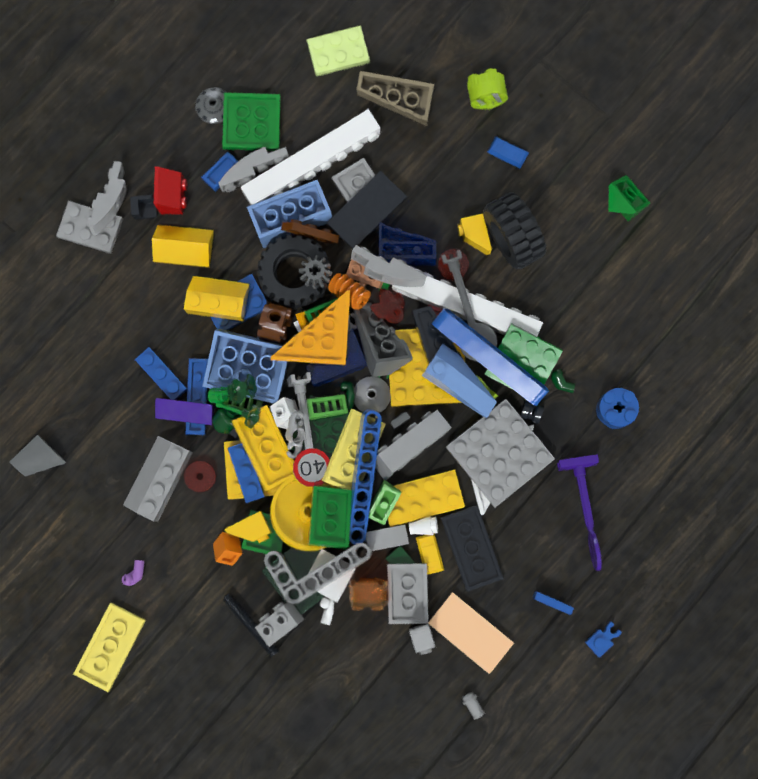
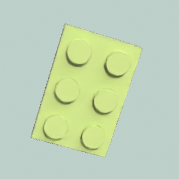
[307,26,370,76]

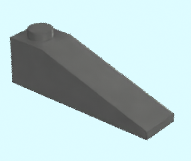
[353,302,413,377]

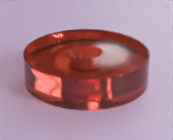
[438,249,469,280]
[184,461,216,492]

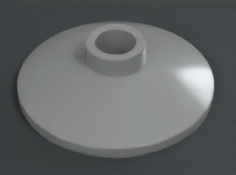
[354,376,391,414]

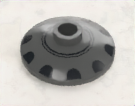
[196,88,227,124]

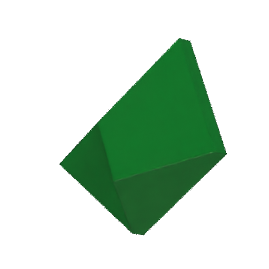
[608,175,651,221]

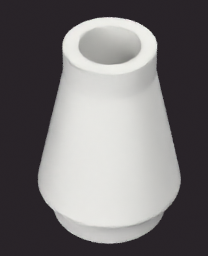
[409,516,438,535]

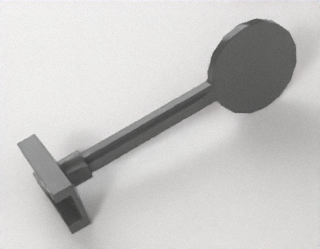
[441,250,497,361]

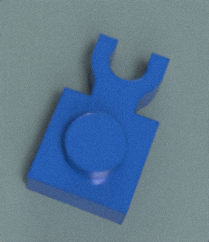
[585,621,622,658]

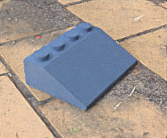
[202,329,289,404]

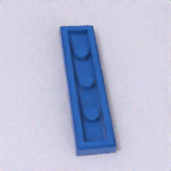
[186,358,208,435]

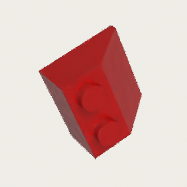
[154,167,187,214]

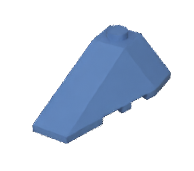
[422,343,497,418]

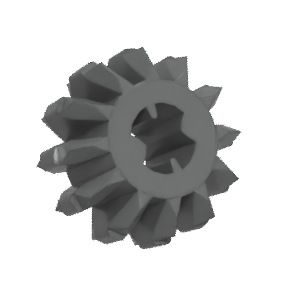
[299,255,332,289]

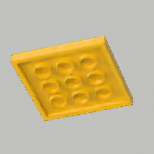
[389,329,465,407]

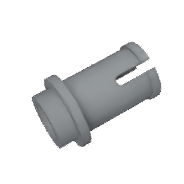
[462,692,485,720]

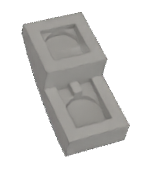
[365,525,409,551]

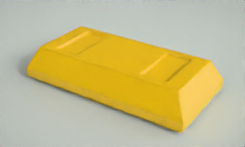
[416,533,444,575]

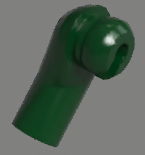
[551,369,575,393]
[340,381,356,409]

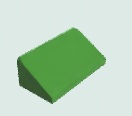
[369,480,402,525]

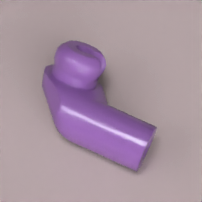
[122,560,144,586]

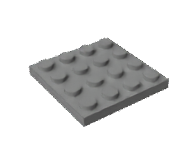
[446,399,555,508]

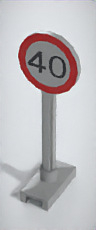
[287,372,330,487]

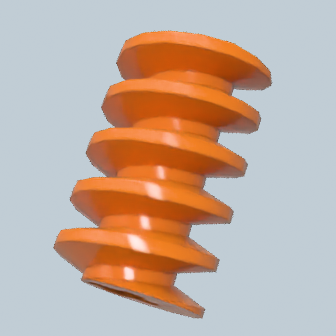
[328,273,371,310]

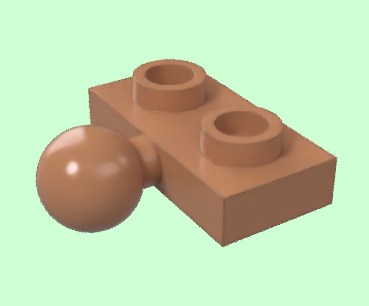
[346,259,383,291]

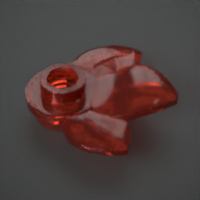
[370,289,404,324]

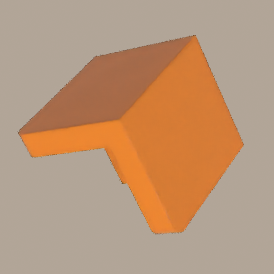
[213,532,242,566]

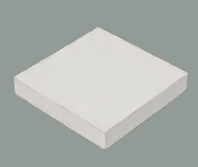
[307,549,356,602]

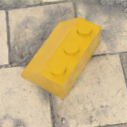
[184,276,250,321]

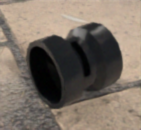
[520,400,544,424]

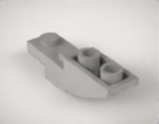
[219,147,289,192]
[87,161,127,235]
[351,245,427,287]

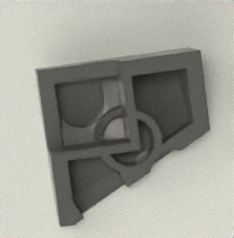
[10,435,66,477]

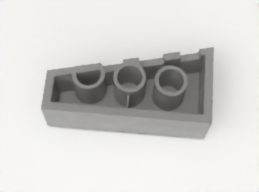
[375,410,452,481]

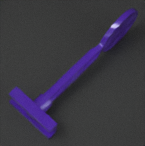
[557,454,601,571]

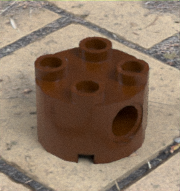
[257,301,293,344]

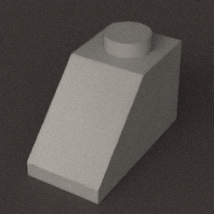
[409,623,435,655]

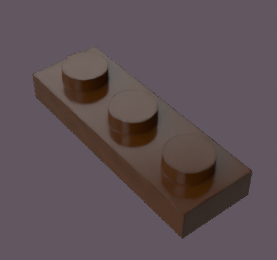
[281,219,339,243]

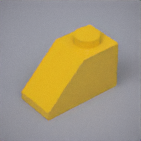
[457,214,492,255]
[225,511,272,543]

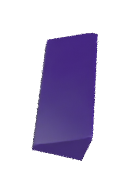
[155,398,215,425]

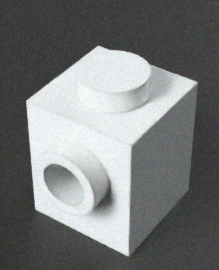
[270,397,301,429]

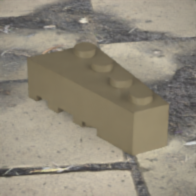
[357,71,434,126]

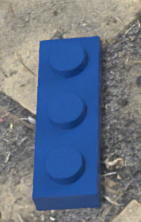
[135,347,188,400]
[228,443,265,503]

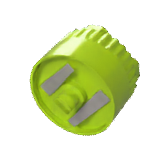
[467,69,508,109]

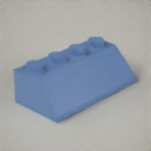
[247,180,332,248]

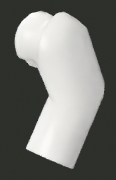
[320,597,334,625]

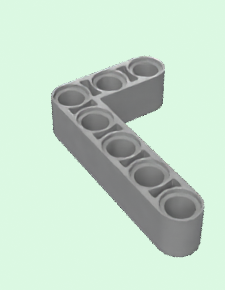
[264,543,372,603]

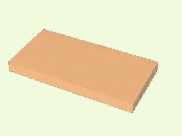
[428,592,514,674]

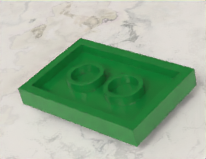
[308,486,352,549]

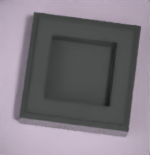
[391,412,410,430]

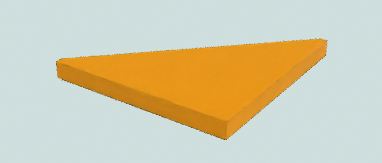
[270,290,350,365]

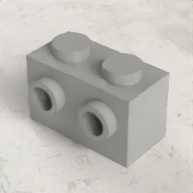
[255,602,304,647]

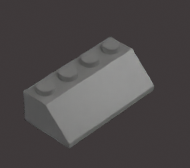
[123,436,192,522]

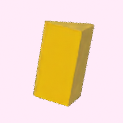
[152,225,214,267]

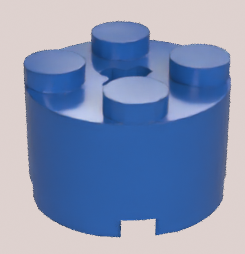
[596,388,639,429]

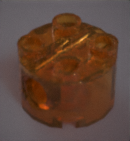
[349,578,388,611]

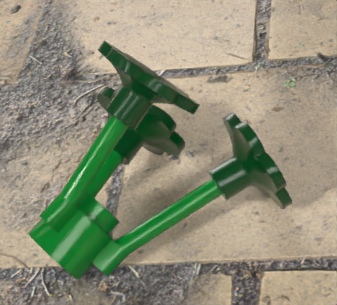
[208,374,261,429]

